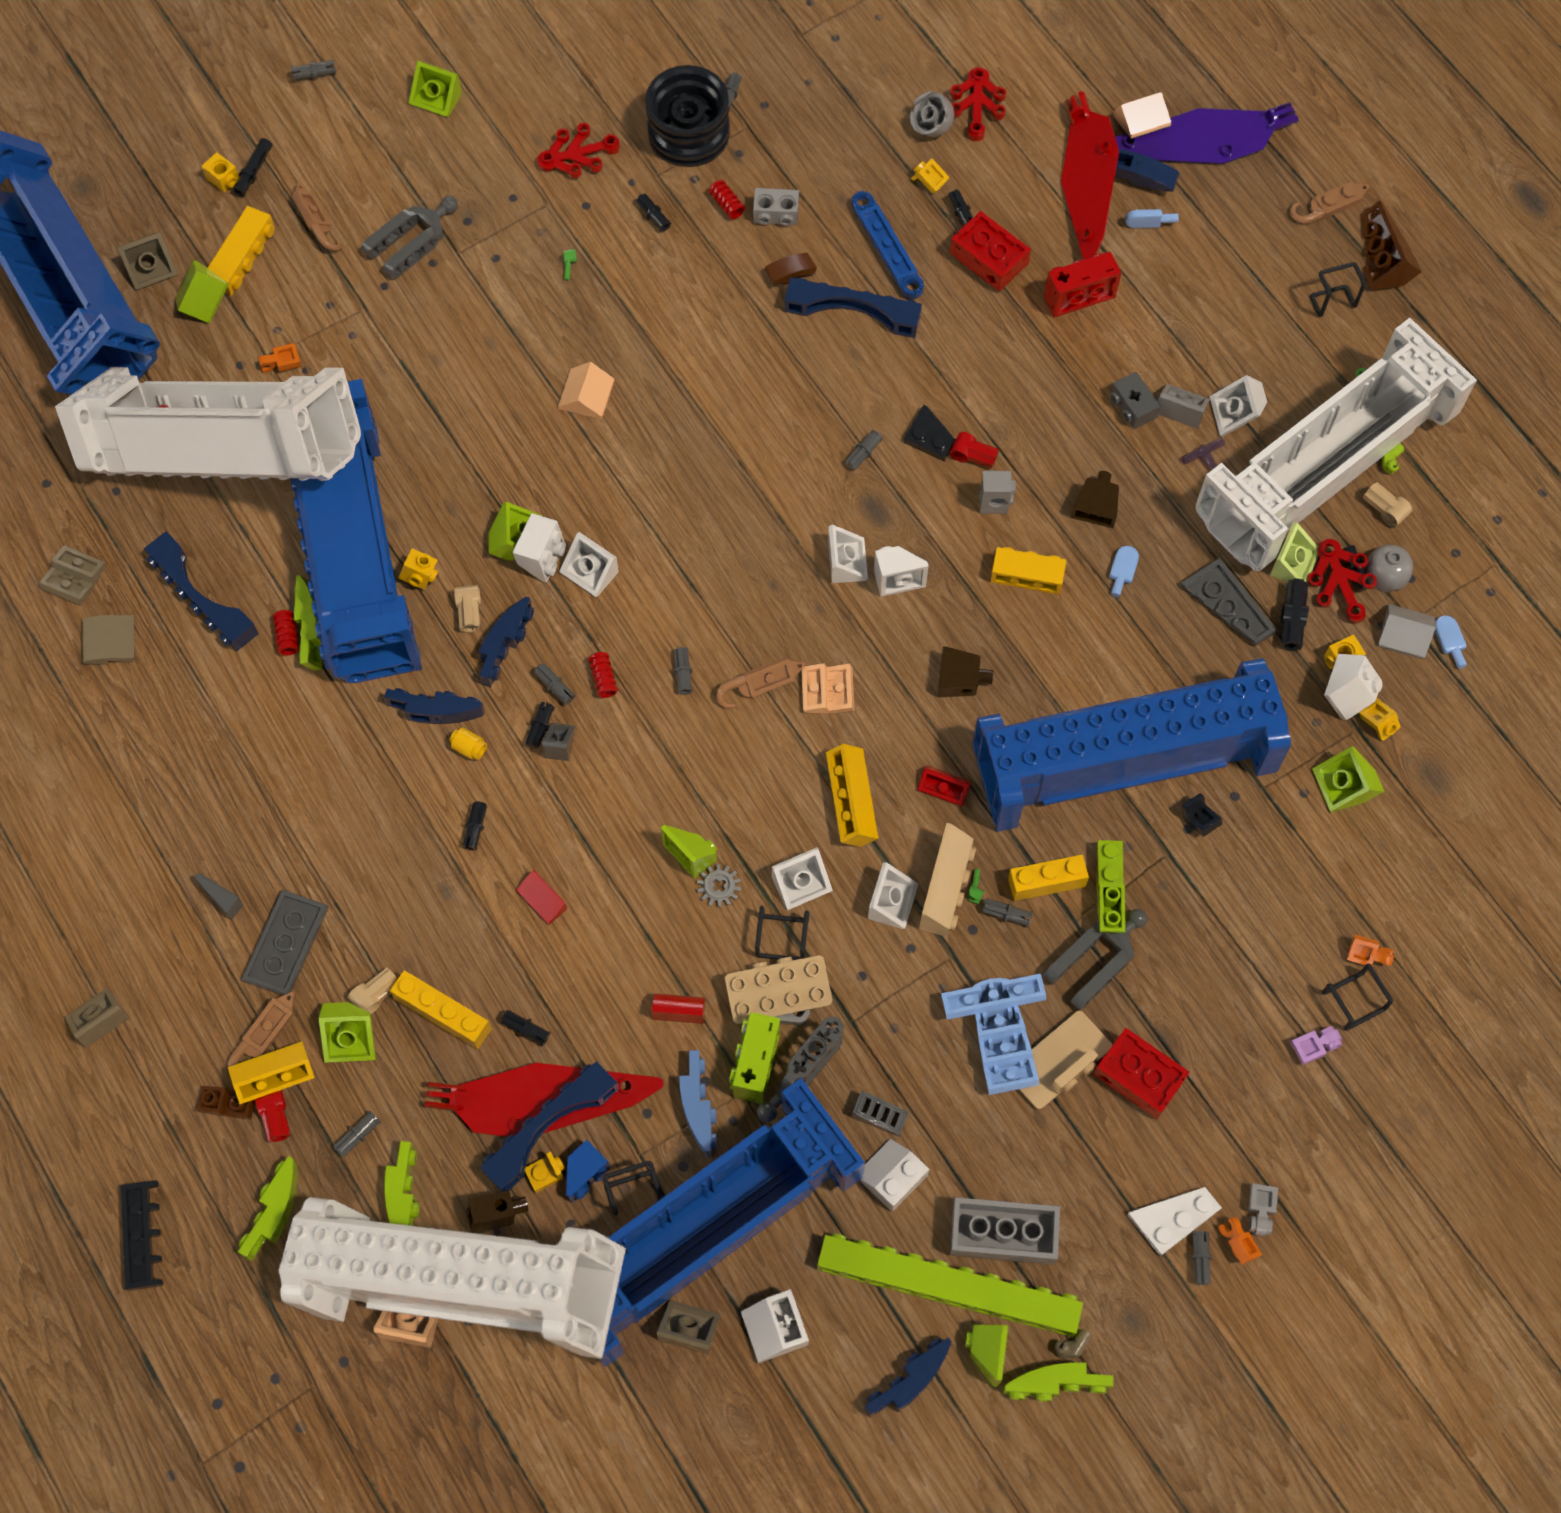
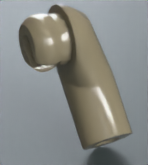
[1055,1329,1092,1359]

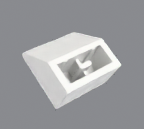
[513,513,566,583]
[741,1289,809,1363]

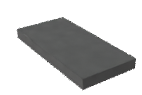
[241,890,329,998]

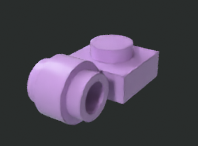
[1291,1026,1343,1066]

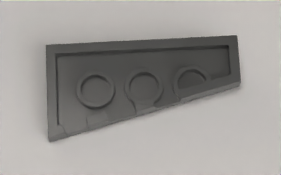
[1181,558,1276,646]

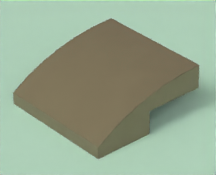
[39,546,105,605]
[83,615,134,665]

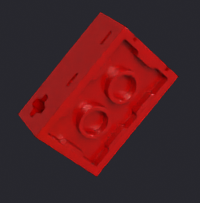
[950,211,1031,292]
[1044,251,1121,318]
[1093,1027,1190,1120]

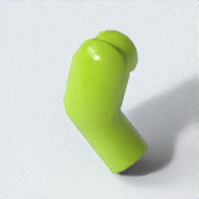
[1382,443,1404,474]

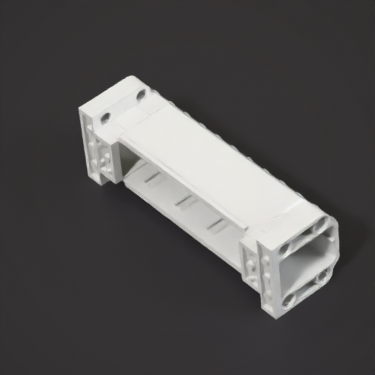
[1196,318,1477,571]
[55,367,361,481]
[279,1197,626,1359]

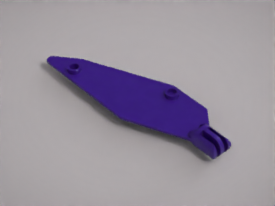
[1115,102,1299,164]

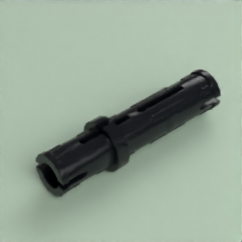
[232,138,273,197]

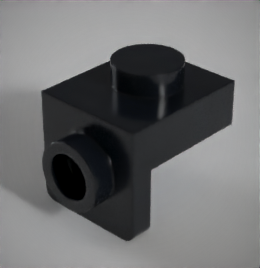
[1182,793,1223,837]

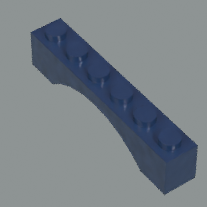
[784,277,922,338]
[144,531,259,652]
[480,1061,619,1192]

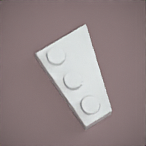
[1127,1187,1222,1257]

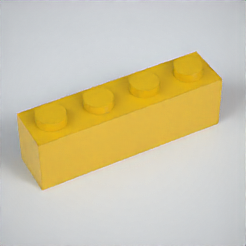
[208,206,275,296]
[826,744,879,847]
[390,970,492,1050]

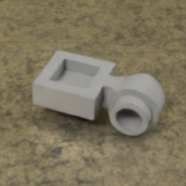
[1248,1183,1278,1237]

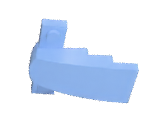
[941,974,1047,1095]

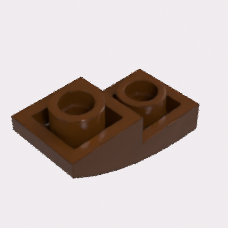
[764,253,817,285]
[196,1086,255,1120]

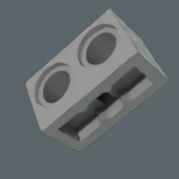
[753,188,799,226]

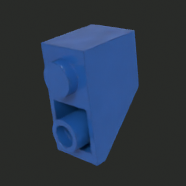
[566,1140,610,1203]

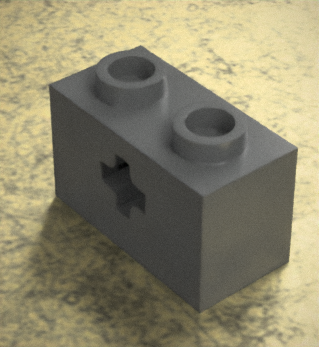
[1110,371,1161,429]

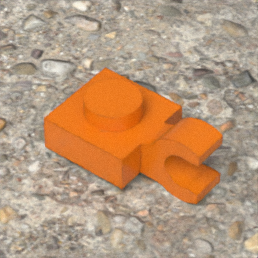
[258,343,301,373]
[1347,934,1394,966]
[1218,1217,1262,1265]

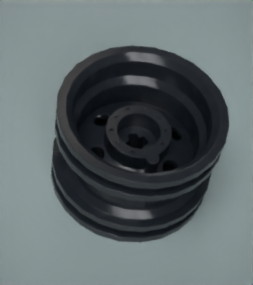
[645,65,730,167]

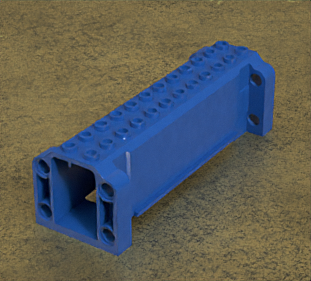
[0,130,160,395]
[290,379,423,683]
[972,658,1291,832]
[598,1078,865,1368]

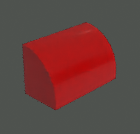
[652,993,706,1024]

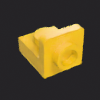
[911,158,950,194]
[1359,698,1401,741]
[525,1151,565,1193]

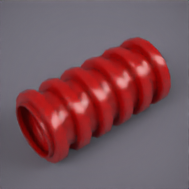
[709,180,745,220]
[273,610,299,656]
[588,652,618,698]

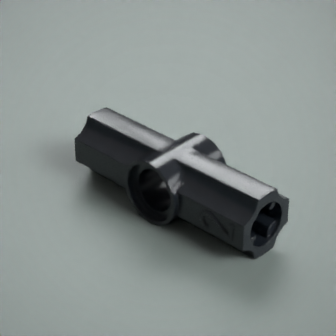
[1281,578,1309,651]

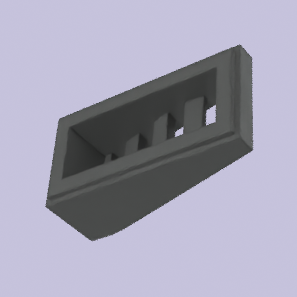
[195,873,243,920]
[852,1090,909,1136]

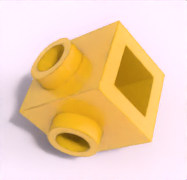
[399,548,439,590]

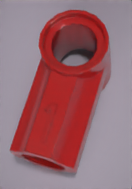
[949,432,999,469]
[255,1090,291,1143]

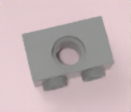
[979,471,1016,514]

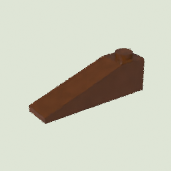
[1362,200,1422,290]

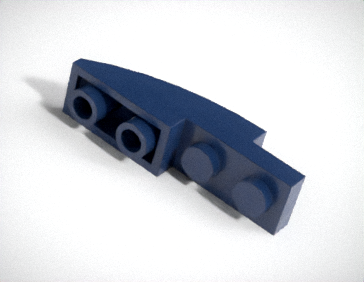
[1115,149,1179,192]
[479,597,534,688]
[384,688,485,724]
[864,1337,952,1417]

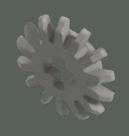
[697,864,741,907]

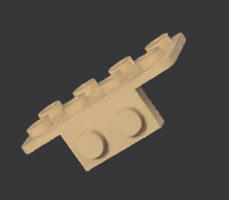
[725,955,832,1024]
[1019,1011,1112,1110]

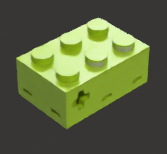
[729,1012,781,1104]

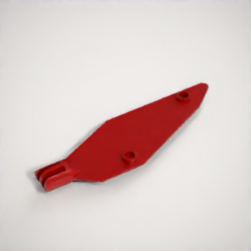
[1061,91,1119,260]
[424,1062,664,1137]

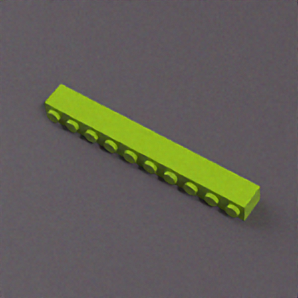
[817,1233,1083,1338]

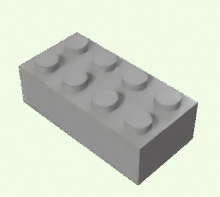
[950,1197,1060,1265]

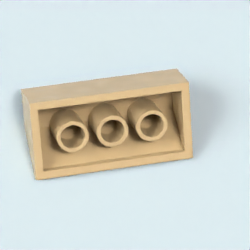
[919,823,977,937]

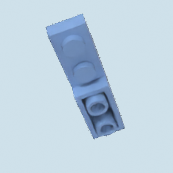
[679,1050,717,1157]

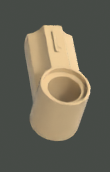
[1363,482,1413,527]
[454,585,481,633]
[348,967,398,1014]

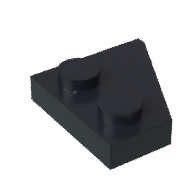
[904,405,955,462]

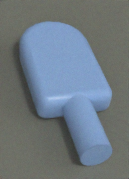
[1125,209,1179,228]
[1109,546,1139,598]
[1434,615,1467,669]

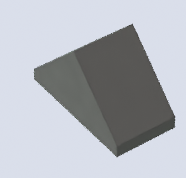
[542,723,575,761]

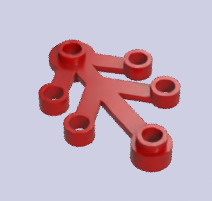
[950,67,1006,142]
[537,123,620,178]
[1308,539,1377,623]

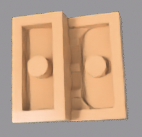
[802,663,855,713]

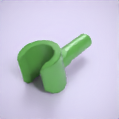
[564,249,577,281]
[967,869,984,904]

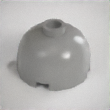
[910,91,955,137]
[1364,544,1414,592]

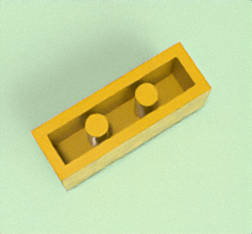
[990,547,1067,595]
[1008,854,1089,901]
[228,1042,315,1104]

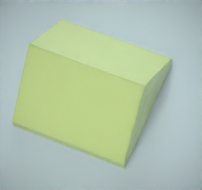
[1270,522,1319,582]

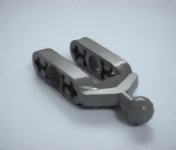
[361,196,458,279]
[1043,909,1147,1011]
[757,1017,844,1123]

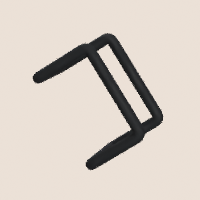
[1310,262,1366,317]
[755,906,809,961]
[1322,963,1393,1031]
[603,1161,663,1215]

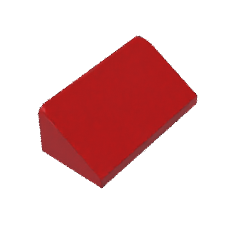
[917,765,972,806]
[516,870,567,925]

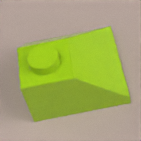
[489,502,542,560]
[1312,746,1385,812]
[660,825,717,879]
[319,1002,376,1063]
[965,1325,1008,1387]

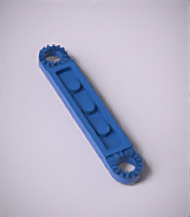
[852,191,924,299]

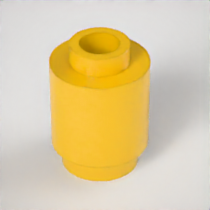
[450,727,487,760]

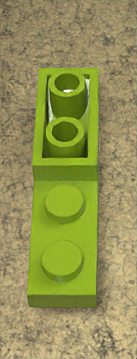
[294,575,322,671]
[1096,840,1125,933]
[385,1141,420,1226]
[238,1156,298,1262]
[1003,1363,1113,1402]

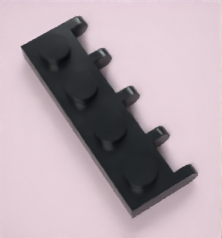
[121,1181,164,1291]

